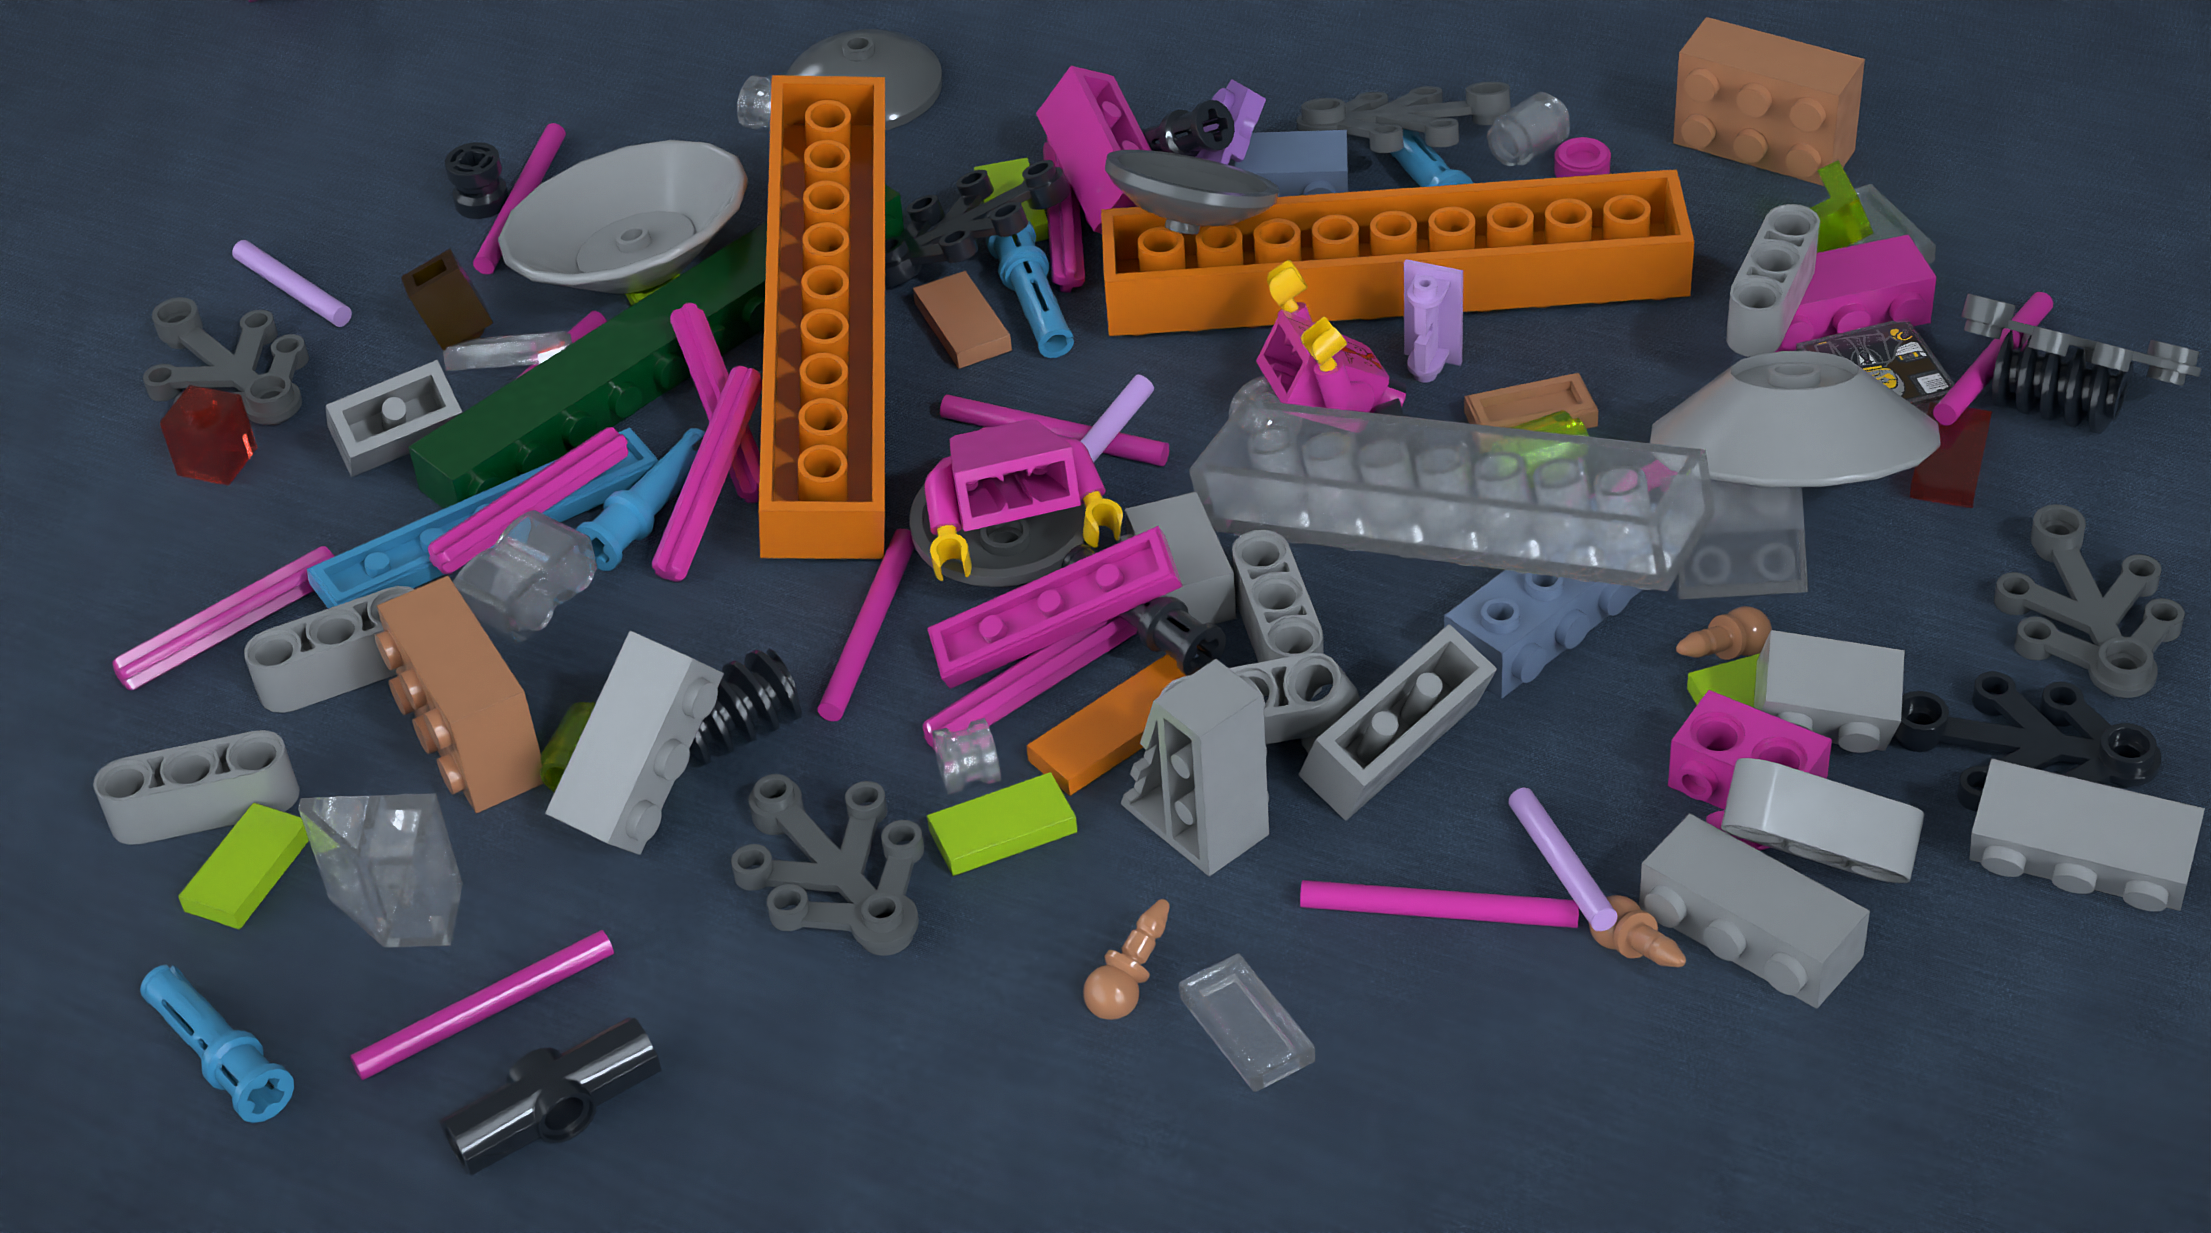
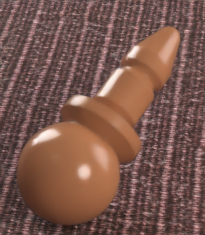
[1676,606,1772,660]
[1589,895,1686,968]
[1083,899,1170,1020]

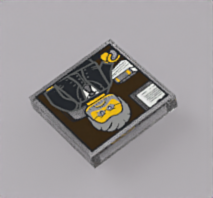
[1796,318,1954,414]

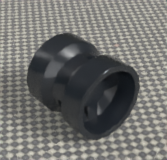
[445,142,509,219]

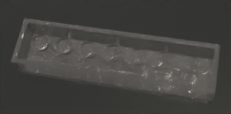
[1189,399,1715,591]

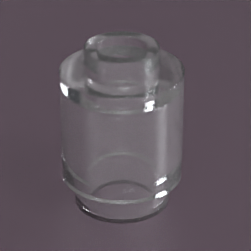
[1487,92,1570,166]

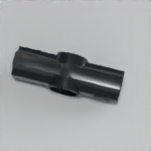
[439,1017,662,1175]

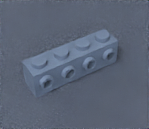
[1444,486,1675,699]

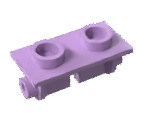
[1404,259,1463,383]

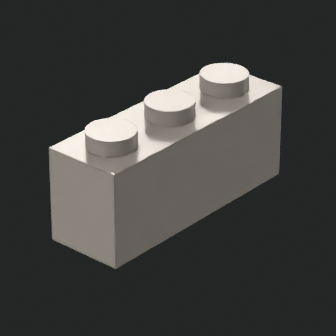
[1298,624,1497,821]
[545,631,724,855]
[1969,759,2205,911]
[1639,813,1870,1009]

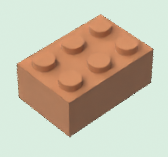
[1673,17,1865,188]
[375,576,548,814]

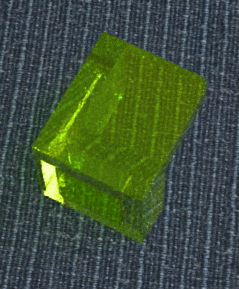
[1810,160,1874,253]

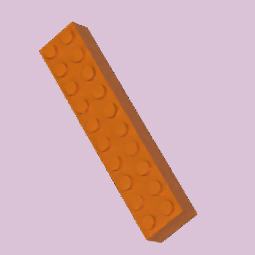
[759,75,885,559]
[1101,169,1694,336]

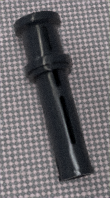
[1141,100,1235,157]
[1061,544,1226,676]

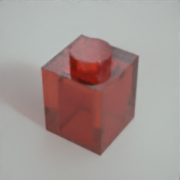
[160,385,258,486]

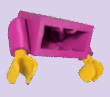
[1256,260,1406,430]
[925,419,1123,581]

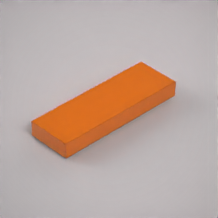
[1026,654,1185,796]

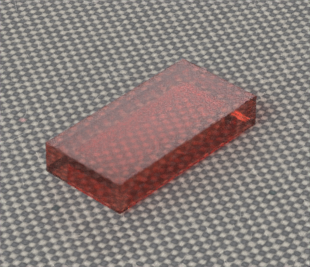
[1910,402,1992,508]

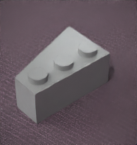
[1121,659,1269,877]

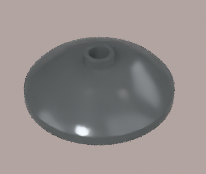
[786,29,943,131]
[1104,150,1279,234]
[909,484,1088,588]

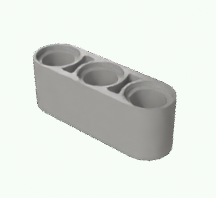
[1726,204,1820,357]
[1232,530,1324,698]
[244,586,415,713]
[1159,653,1360,745]
[93,730,300,845]
[1721,758,1924,883]

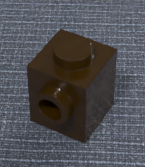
[401,248,493,352]

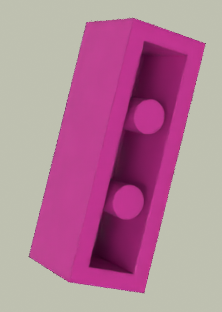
[1036,66,1152,234]
[1775,234,1937,352]

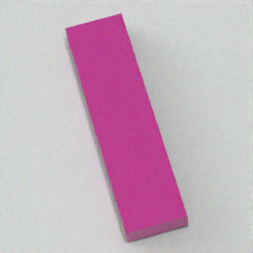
[927,526,1183,689]

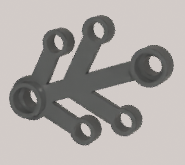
[1296,82,1511,153]
[1961,294,2202,386]
[143,297,309,427]
[1994,504,2185,698]
[731,774,924,956]

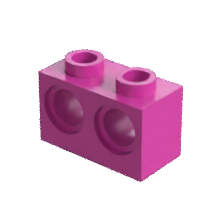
[1668,690,1832,810]

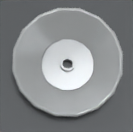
[498,140,749,294]
[1650,351,1941,487]

